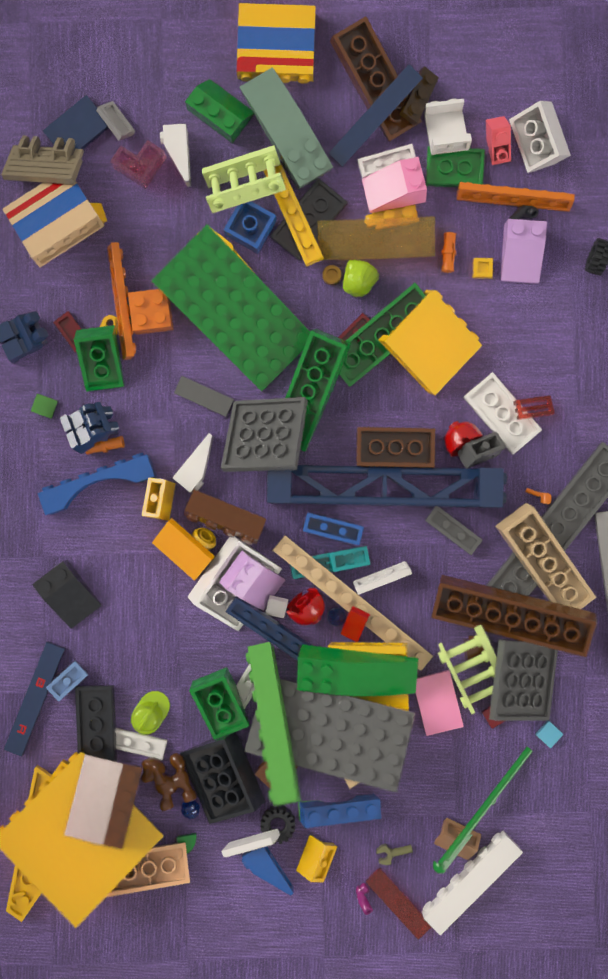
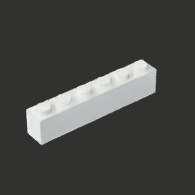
[422,831,523,935]

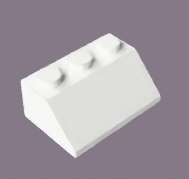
[509,101,571,173]

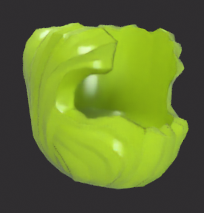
[343,259,379,298]

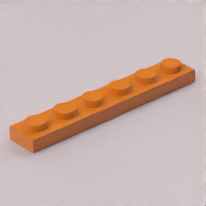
[456,182,575,212]
[107,242,136,360]

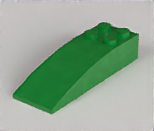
[339,283,426,387]
[285,328,351,452]
[297,645,419,696]

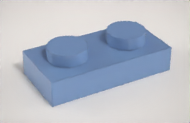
[46,660,88,702]

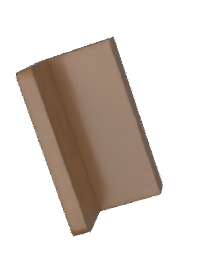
[434,818,481,860]

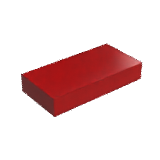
[341,606,370,642]

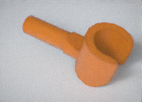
[525,488,552,504]

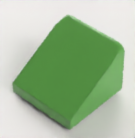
[31,393,58,419]

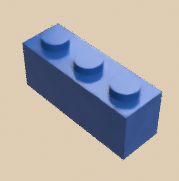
[303,512,364,545]

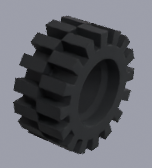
[585,238,608,276]
[260,806,295,844]

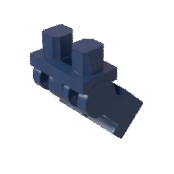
[0,311,48,364]
[60,402,119,454]

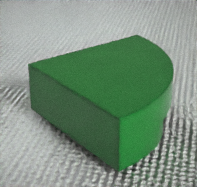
[177,833,197,854]

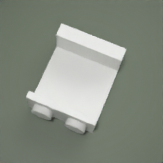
[424,98,472,155]

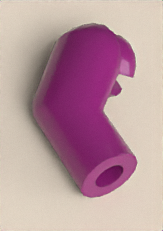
[356,883,373,915]

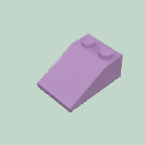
[500,219,547,284]
[220,551,286,611]

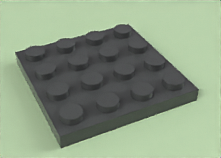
[221,397,308,472]
[489,640,558,721]

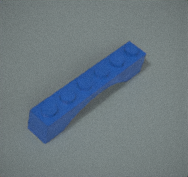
[37,453,157,515]

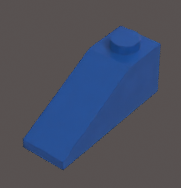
[242,846,294,896]

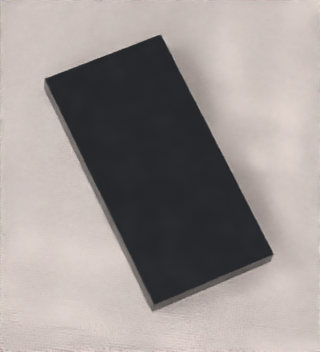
[270,178,348,262]
[75,685,117,761]

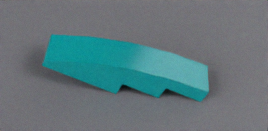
[289,546,370,579]

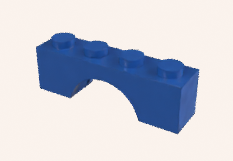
[299,794,381,828]

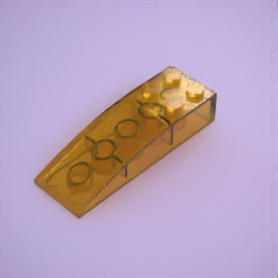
[317,215,435,260]

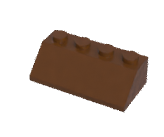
[185,490,266,545]

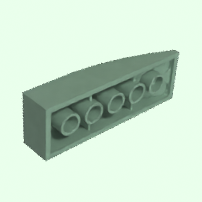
[239,67,333,190]

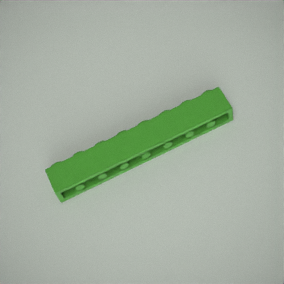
[246,642,301,806]

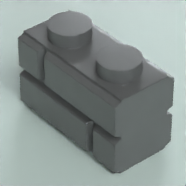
[457,432,506,468]

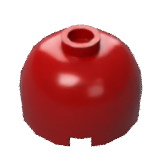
[444,421,483,457]
[286,588,325,625]

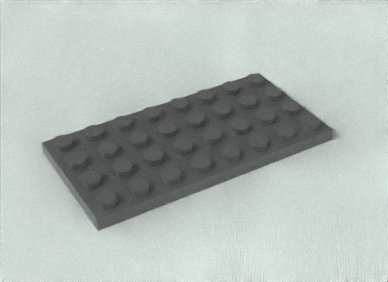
[244,679,415,793]

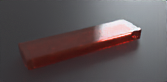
[366,867,432,939]

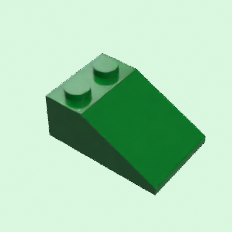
[74,325,124,392]
[189,667,250,740]

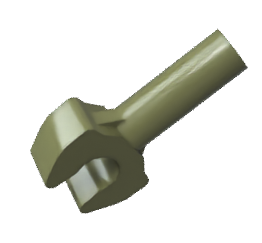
[376,844,413,865]

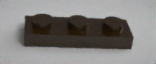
[399,66,439,126]

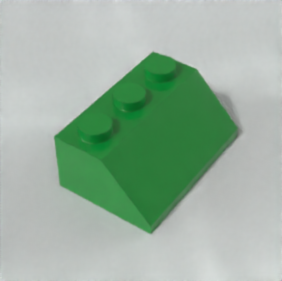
[185,79,255,144]

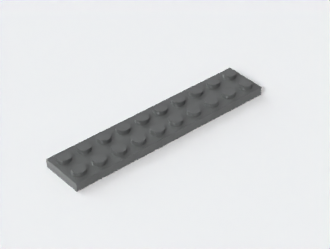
[486,442,608,596]

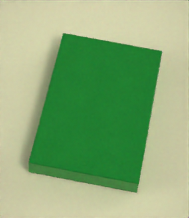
[425,146,485,187]

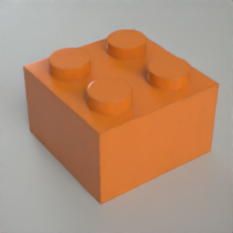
[128,289,174,335]

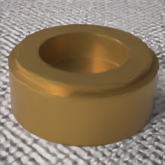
[322,265,341,285]

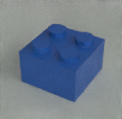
[223,201,277,254]

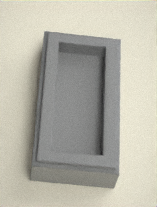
[96,101,135,141]

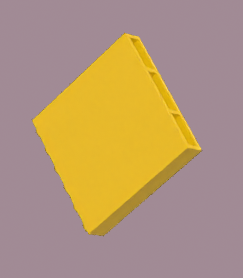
[0,751,164,928]

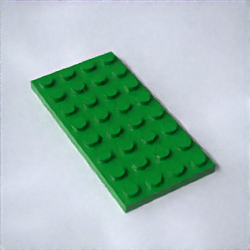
[151,224,310,391]

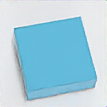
[535,720,563,748]

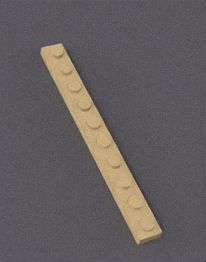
[273,535,433,671]

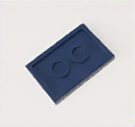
[43,95,109,153]

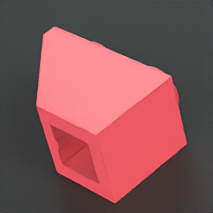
[486,116,511,165]

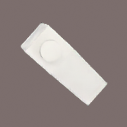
[160,124,191,187]
[173,433,214,493]

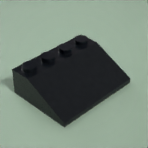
[180,732,266,824]

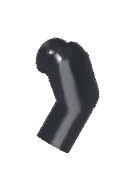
[509,206,539,220]

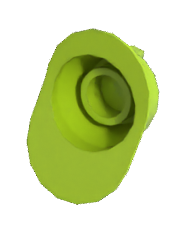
[131,691,170,735]

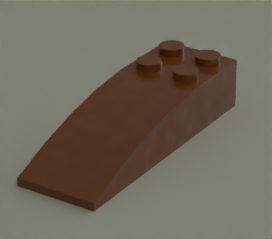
[330,16,422,141]

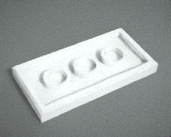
[463,372,542,455]

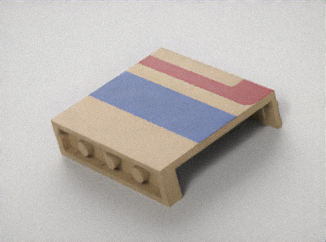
[2,181,104,267]

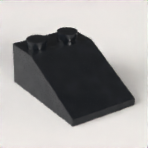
[32,560,102,629]

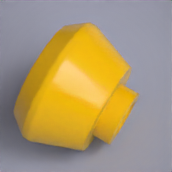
[192,528,216,551]

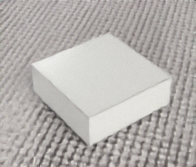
[265,595,288,618]

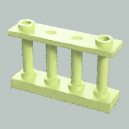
[202,145,286,213]
[438,625,497,714]

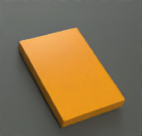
[152,518,215,581]

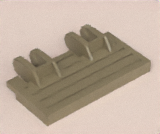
[1,135,84,184]

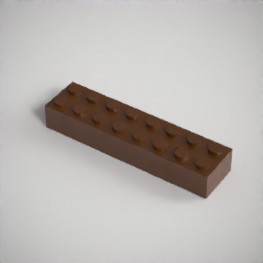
[431,575,597,657]

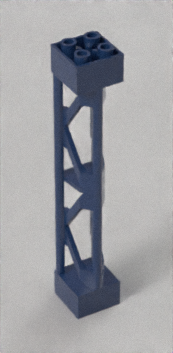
[267,465,507,508]

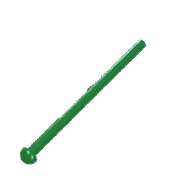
[433,747,533,874]

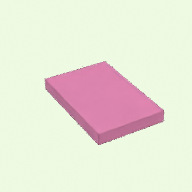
[415,670,464,736]

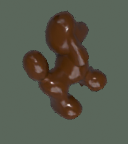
[140,753,197,812]

